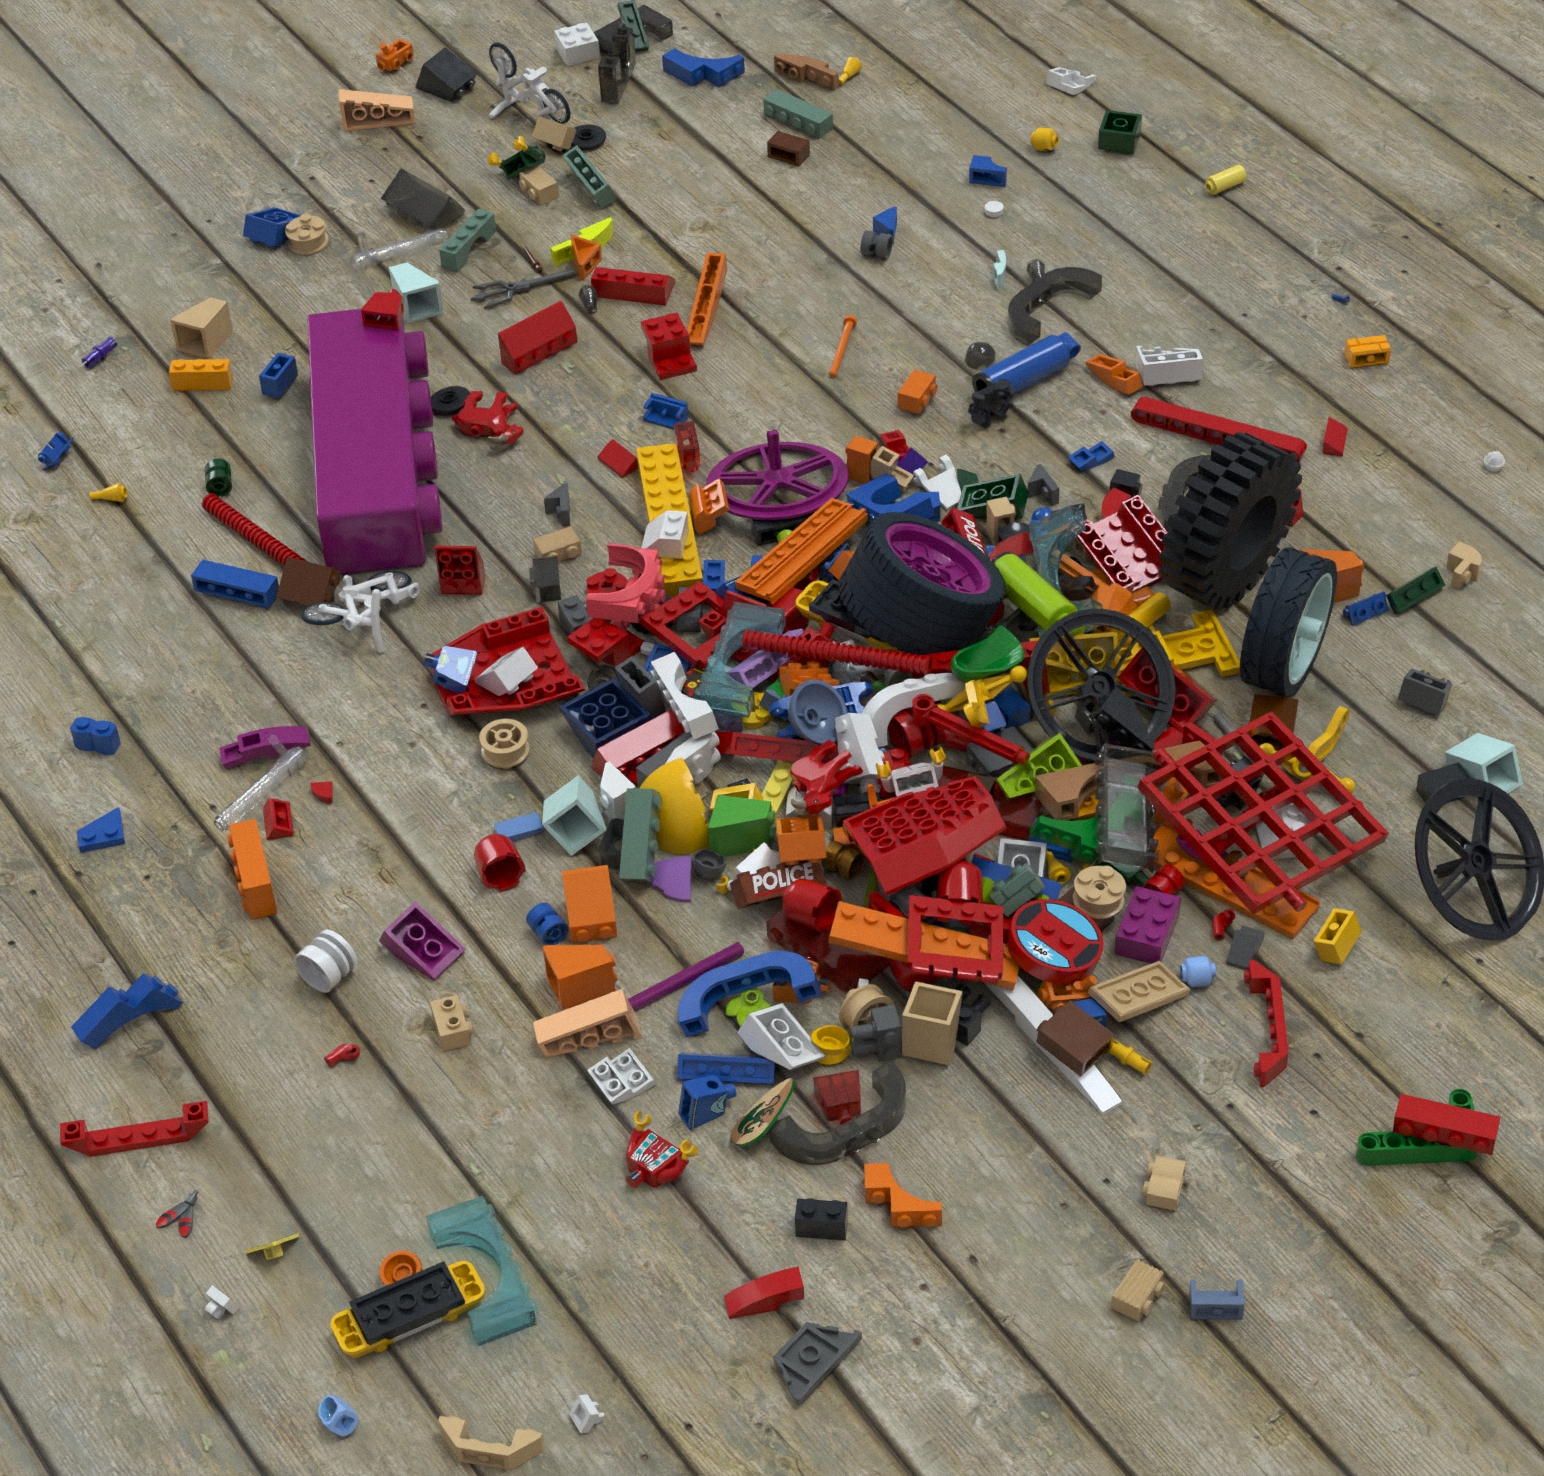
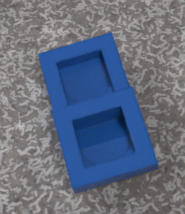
[1068,441,1115,471]

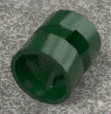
[204,459,232,497]

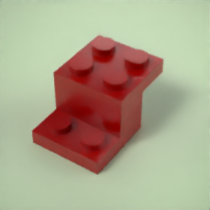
[640,313,697,380]
[567,618,645,669]

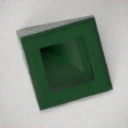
[957,469,979,492]

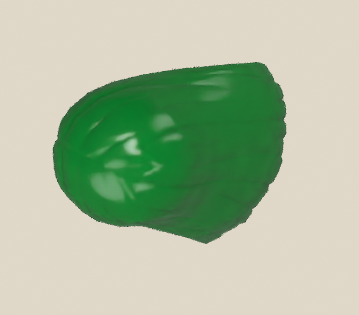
[951,625,1025,683]

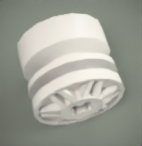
[294,929,358,993]

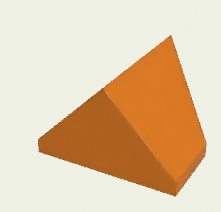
[570,234,602,280]

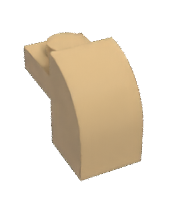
[870,446,914,493]
[1446,541,1481,590]

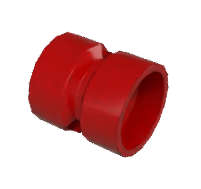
[1142,864,1186,895]

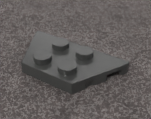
[773,1322,862,1406]

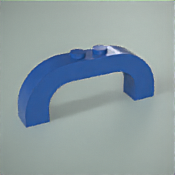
[678,951,822,1038]

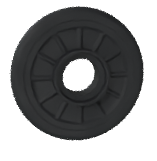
[571,124,606,149]
[431,386,470,414]

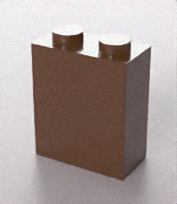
[276,557,340,609]
[1249,694,1299,751]
[1036,1000,1115,1077]

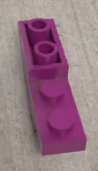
[219,726,311,769]

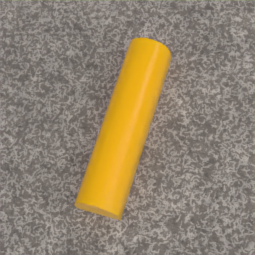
[1110,592,1171,642]

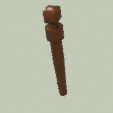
[523,246,543,273]

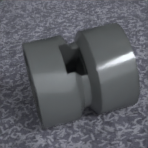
[860,230,893,259]

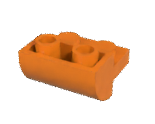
[689,478,729,535]
[780,661,839,696]

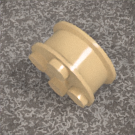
[285,214,329,255]
[479,719,530,769]
[1073,866,1126,919]
[839,984,895,1041]

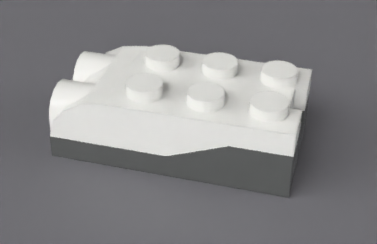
[636,731,721,789]

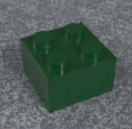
[1098,110,1142,153]

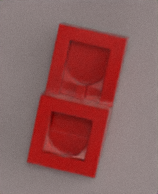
[880,430,909,461]

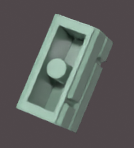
[990,863,1045,917]

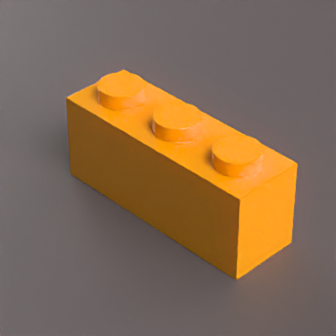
[169,359,233,391]

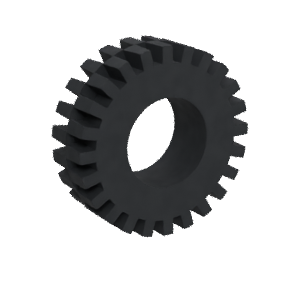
[1159,432,1302,611]

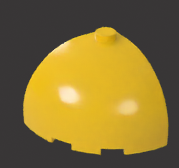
[639,757,710,855]

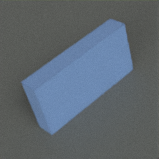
[494,812,544,841]

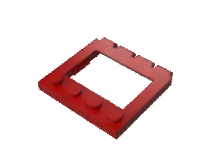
[640,581,757,669]
[906,895,1003,984]

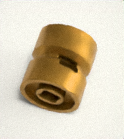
[821,840,864,880]

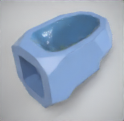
[318,1395,359,1437]

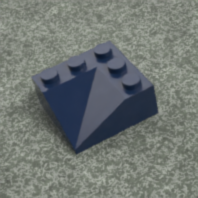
[559,678,651,758]

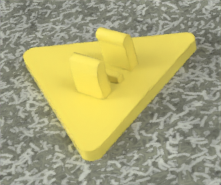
[245,1233,300,1260]

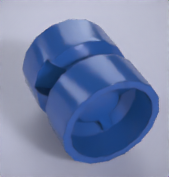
[526,903,568,946]

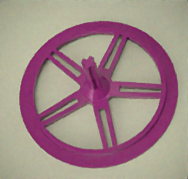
[706,429,849,520]

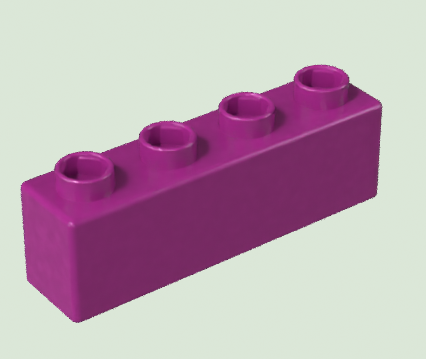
[307,309,443,575]

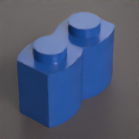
[70,717,121,755]

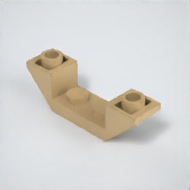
[438,1416,544,1470]

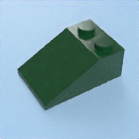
[957,474,1029,521]

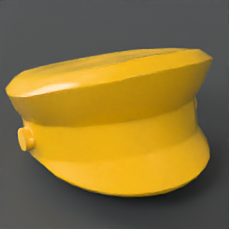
[811,1025,851,1065]

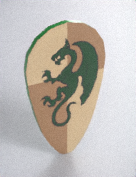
[731,1078,795,1147]

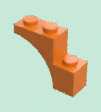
[864,1163,942,1228]

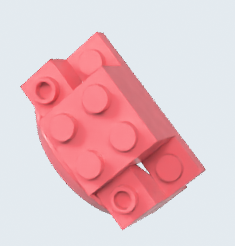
[586,543,666,631]

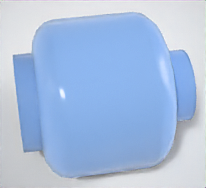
[1180,956,1216,988]

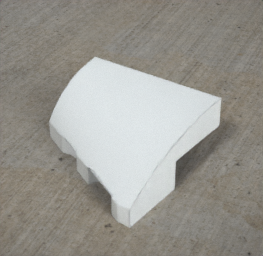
[1046,67,1096,95]

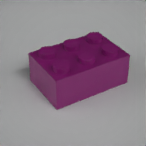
[1115,886,1181,964]

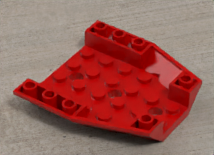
[430,607,585,716]
[843,776,1006,895]

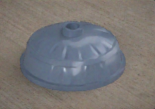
[788,679,847,745]

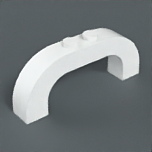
[862,673,968,747]

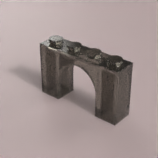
[593,4,673,64]
[598,26,636,104]

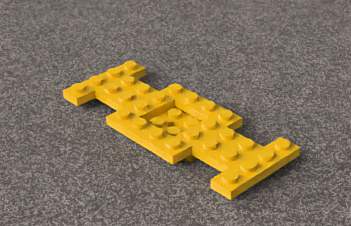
[1019,609,1240,718]

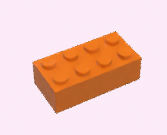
[776,815,826,865]
[227,819,278,920]

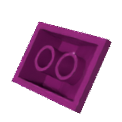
[379,901,466,980]

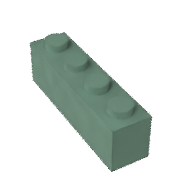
[763,89,833,138]
[562,145,617,209]
[619,788,662,883]

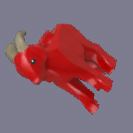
[452,391,524,451]
[790,740,863,818]

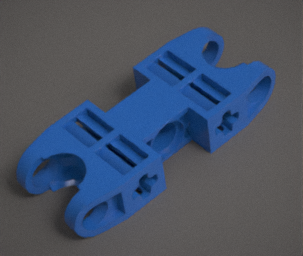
[768,682,873,741]

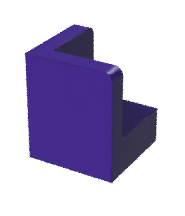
[897,447,928,478]

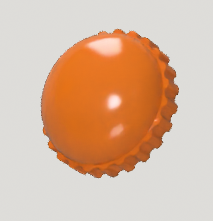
[379,1250,423,1286]

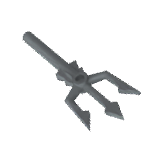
[470,268,575,309]

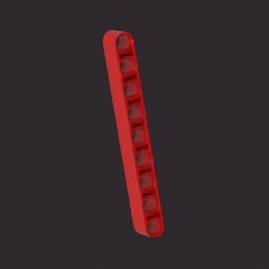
[1130,397,1307,463]

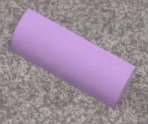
[726,629,804,691]

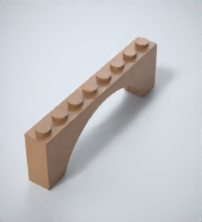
[1035,741,1223,820]

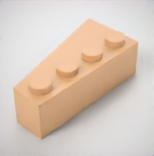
[339,89,415,131]
[533,989,642,1057]

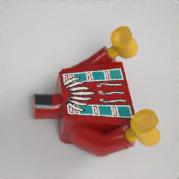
[626,1111,699,1188]

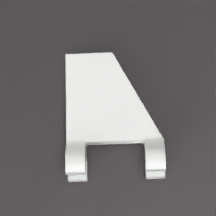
[913,455,961,511]

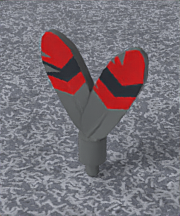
[156,1190,198,1238]

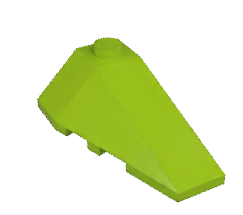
[995,733,1082,799]

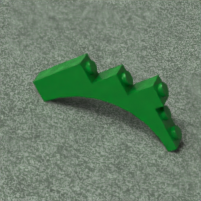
[1030,775,1145,864]

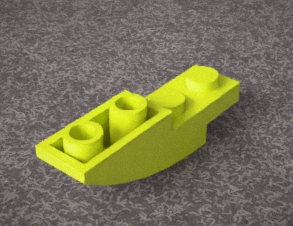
[550,217,614,267]

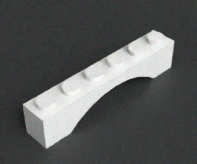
[650,652,719,739]

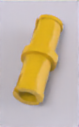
[1108,1039,1153,1075]

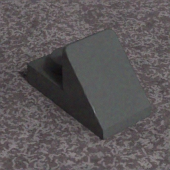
[1028,464,1059,506]
[544,483,570,526]
[1226,925,1265,970]

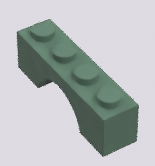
[439,208,496,273]

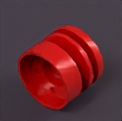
[887,707,943,758]

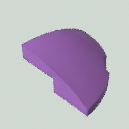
[650,856,691,902]

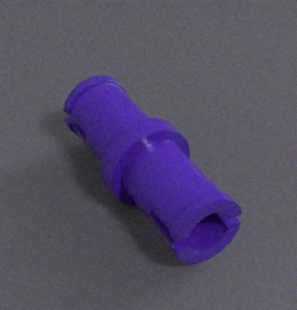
[81,336,118,369]

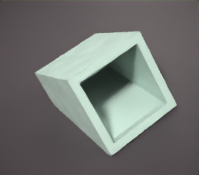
[389,263,443,323]
[1445,733,1523,793]
[542,775,606,856]

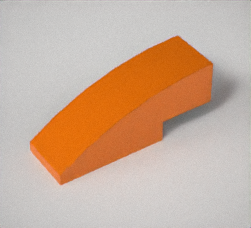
[1085,354,1143,395]

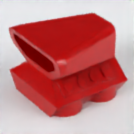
[758,587,809,635]

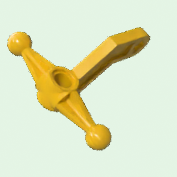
[936,665,1027,728]
[1259,706,1356,794]

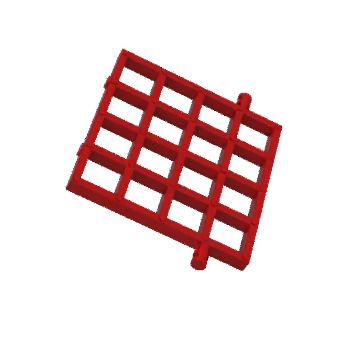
[1137,711,1389,915]

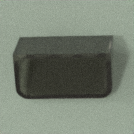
[380,168,466,234]

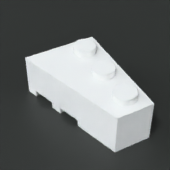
[1136,346,1203,386]
[835,713,884,784]

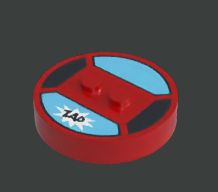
[1006,899,1104,984]

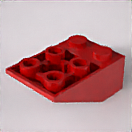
[434,546,486,595]

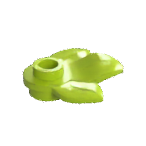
[726,988,771,1028]

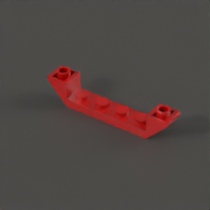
[698,609,797,684]
[715,731,839,763]
[1244,960,1289,1087]
[60,1101,209,1157]

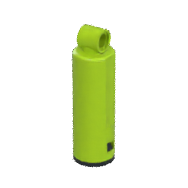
[992,552,1085,640]

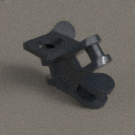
[968,379,1015,428]

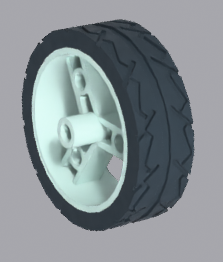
[1240,547,1337,697]

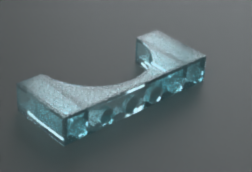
[1029,504,1103,634]
[694,602,786,718]
[426,1196,539,1346]

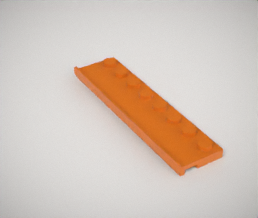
[735,498,868,604]
[1145,821,1320,939]
[828,901,1019,990]

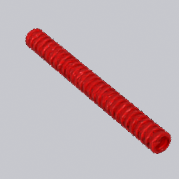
[202,493,308,566]
[742,629,932,675]

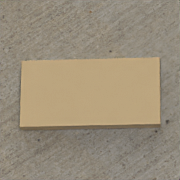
[1088,961,1190,1022]

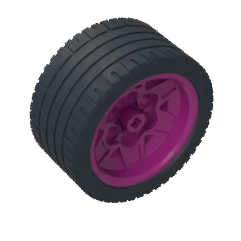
[838,512,1006,656]

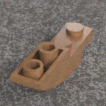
[774,54,839,91]

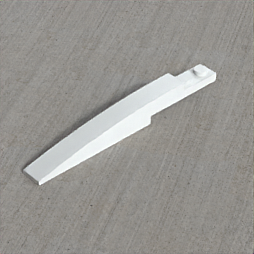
[983,975,1122,1115]

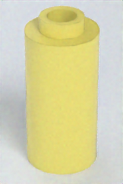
[1205,164,1247,195]

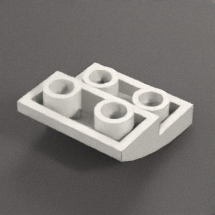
[587,1048,656,1104]

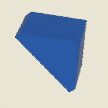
[873,207,897,245]

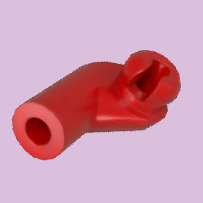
[1212,909,1236,941]
[324,1044,360,1067]

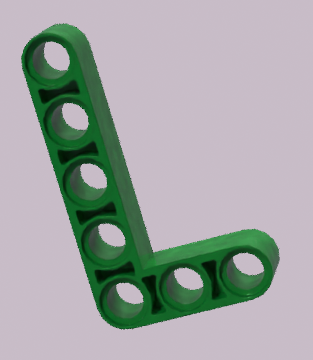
[1356,1089,1478,1166]

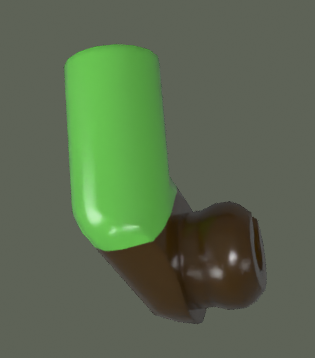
[860,671,887,693]

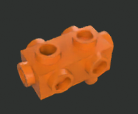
[376,38,414,72]
[1037,975,1097,1012]

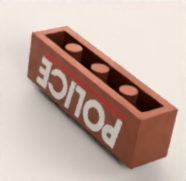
[730,860,826,909]

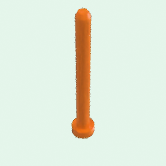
[829,315,857,378]

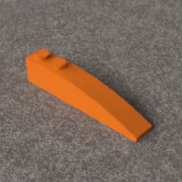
[687,252,728,346]

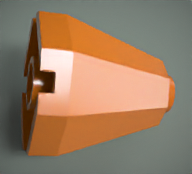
[1090,583,1136,633]

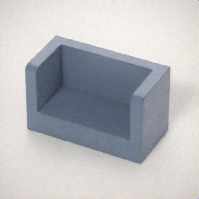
[1189,1279,1244,1320]

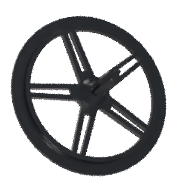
[1027,609,1176,762]
[1415,779,1544,940]

